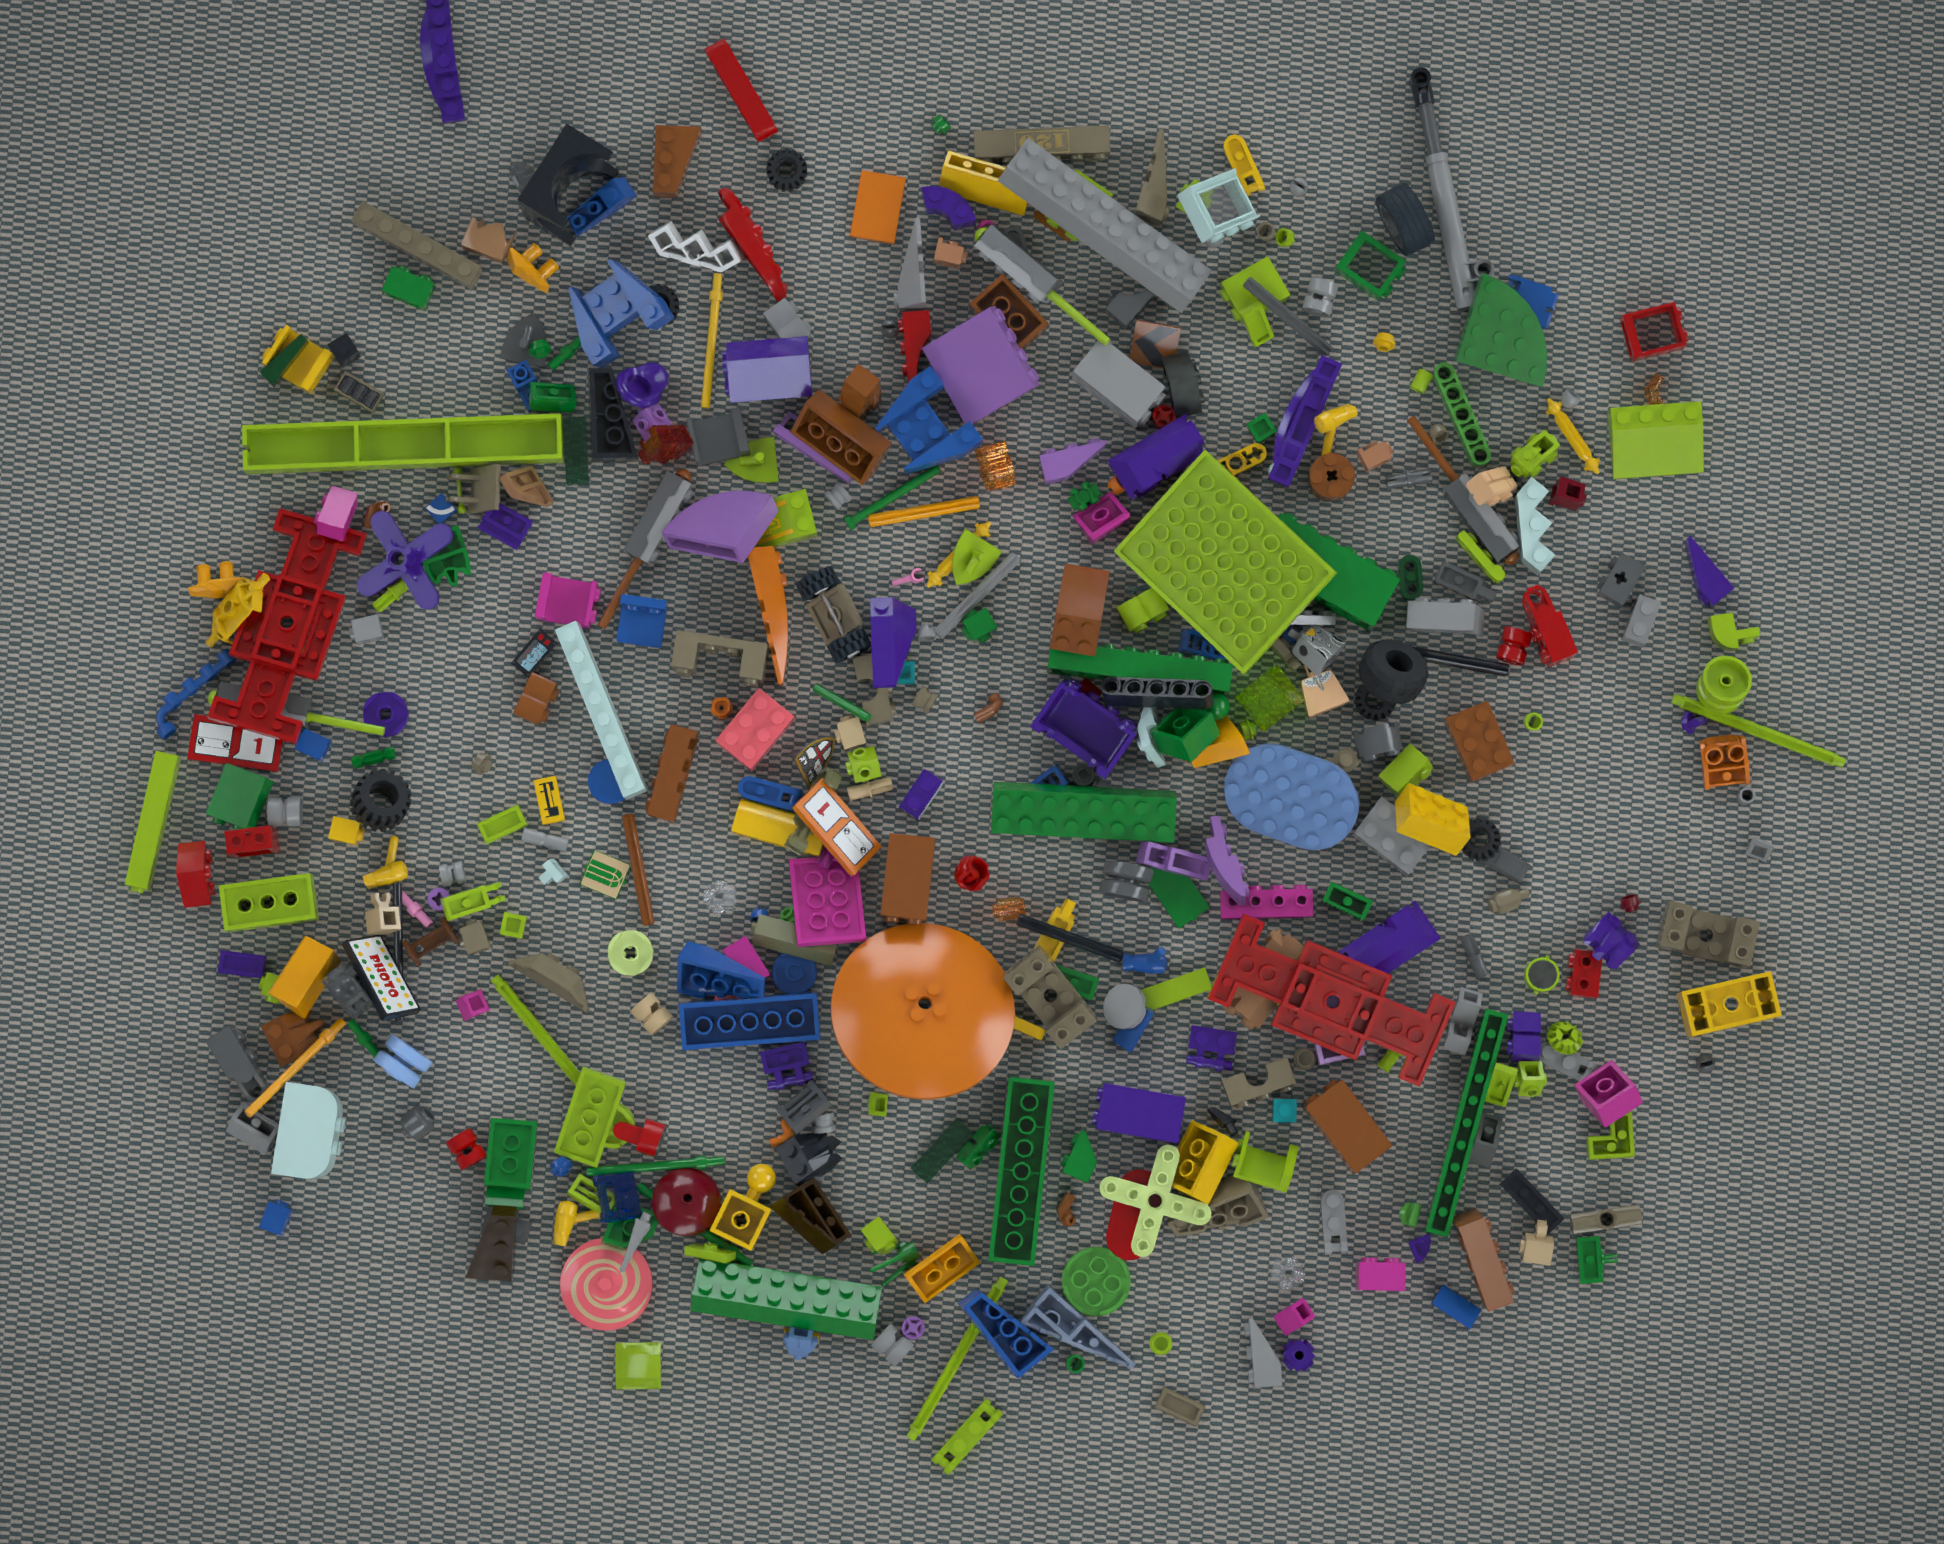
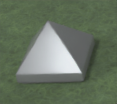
[1745,837,1774,862]

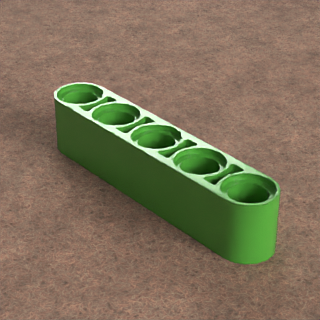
[1432,362,1491,469]

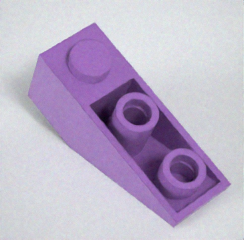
[1039,438,1107,485]

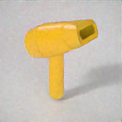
[1314,403,1358,455]
[363,835,408,889]
[553,1201,602,1246]

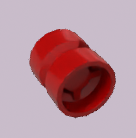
[1496,627,1533,666]
[445,1128,487,1171]

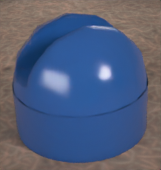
[750,907,769,923]

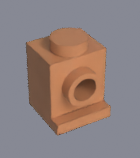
[934,237,969,269]
[1356,441,1393,473]

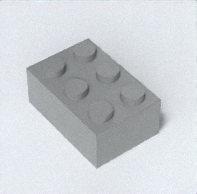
[1352,796,1430,877]

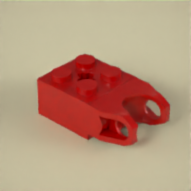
[1522,584,1578,668]

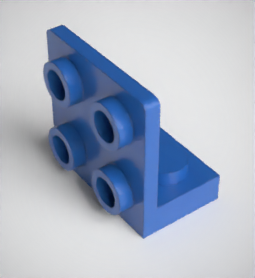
[616,594,668,648]

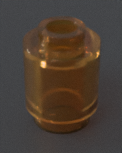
[992,896,1026,922]

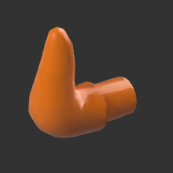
[769,1118,794,1148]

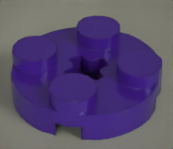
[363,692,409,738]

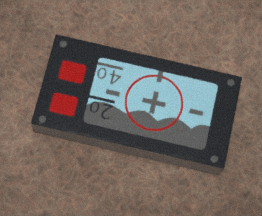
[511,629,558,679]

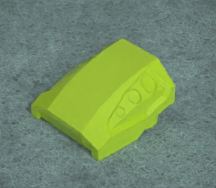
[615,1342,662,1389]

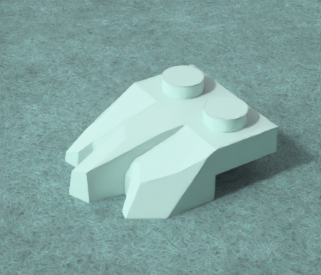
[1137,707,1166,768]

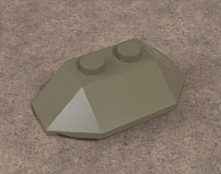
[508,952,590,1013]

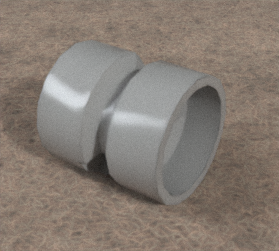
[1302,277,1339,317]
[267,797,303,827]
[871,1324,914,1367]

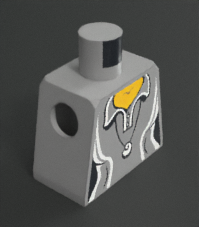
[1288,625,1346,676]

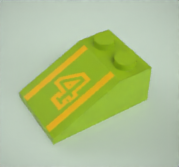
[754,489,818,548]

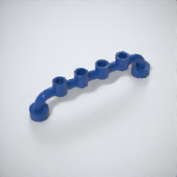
[156,649,250,740]

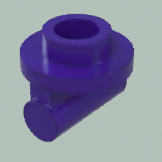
[1681,711,1707,734]

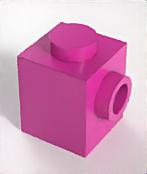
[1273,1297,1316,1336]

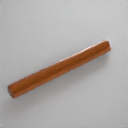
[622,814,655,926]

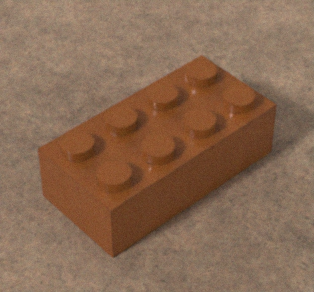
[790,389,892,486]

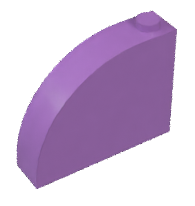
[662,491,779,563]

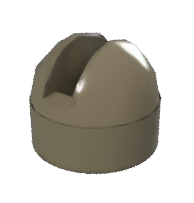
[1257,222,1276,241]
[1429,424,1449,444]

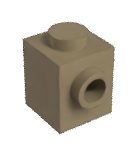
[457,919,492,956]

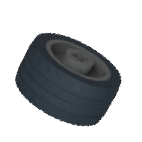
[1376,183,1435,256]

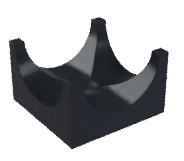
[517,123,619,247]

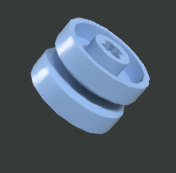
[373,1034,433,1089]

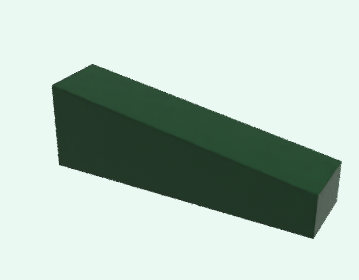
[260,334,309,387]

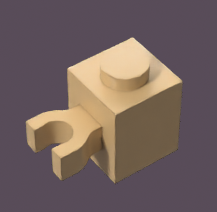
[365,893,401,935]
[1518,1220,1554,1266]

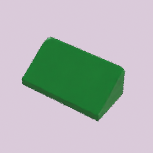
[529,382,577,413]

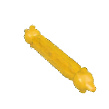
[1546,398,1600,474]
[926,521,991,588]

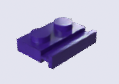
[477,503,534,551]

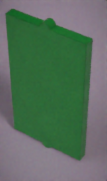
[1148,867,1210,929]

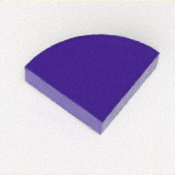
[1408,1233,1431,1263]

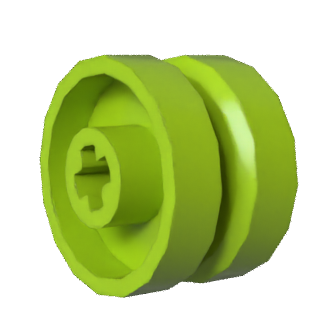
[1696,655,1752,714]

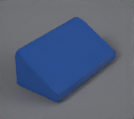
[1113,1006,1155,1053]
[1430,1285,1481,1329]

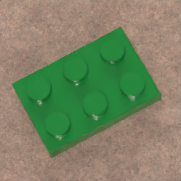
[484,1118,537,1191]

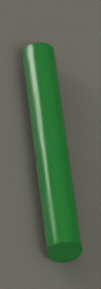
[813,683,871,722]

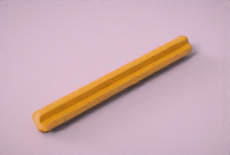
[868,496,980,527]

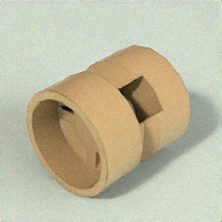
[630,993,673,1036]

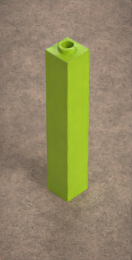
[124,751,181,894]

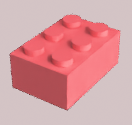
[715,688,795,772]

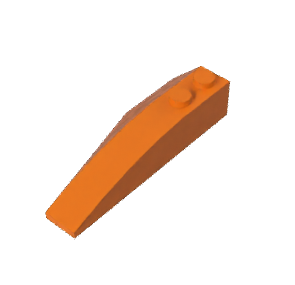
[748,546,789,687]

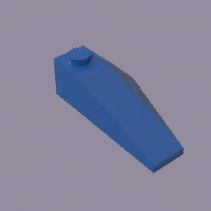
[677,941,765,998]

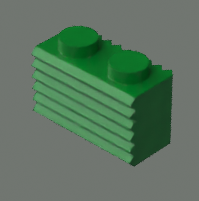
[1321,881,1373,922]

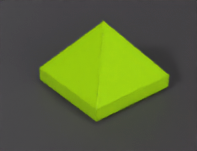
[867,1092,888,1117]

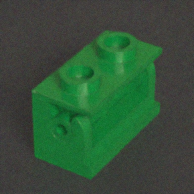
[382,265,436,312]

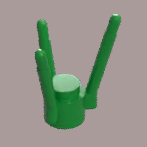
[870,1241,920,1287]

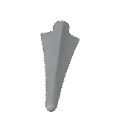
[620,1212,651,1272]

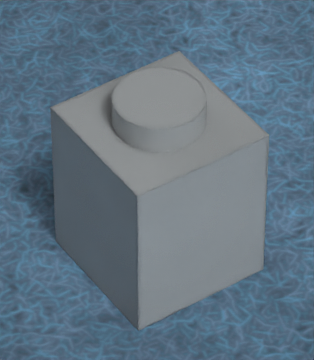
[348,614,385,645]

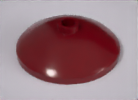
[652,1168,721,1236]

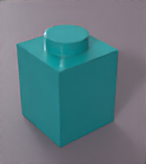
[1272,1099,1297,1123]

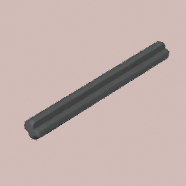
[1243,277,1332,356]

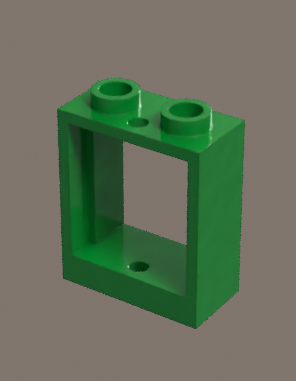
[1335,230,1406,302]

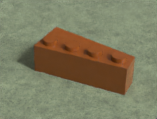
[838,363,882,420]
[644,724,699,824]
[1452,1208,1515,1312]

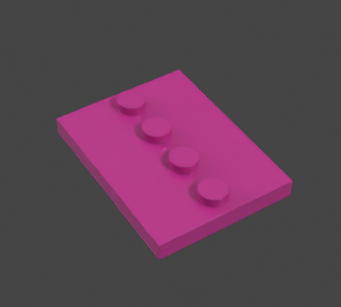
[789,857,866,947]

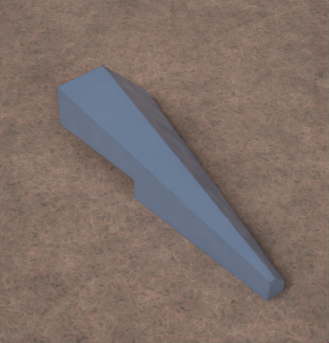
[1020,1284,1136,1369]

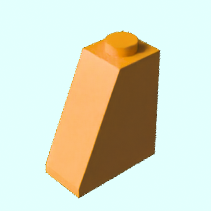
[1184,716,1250,768]

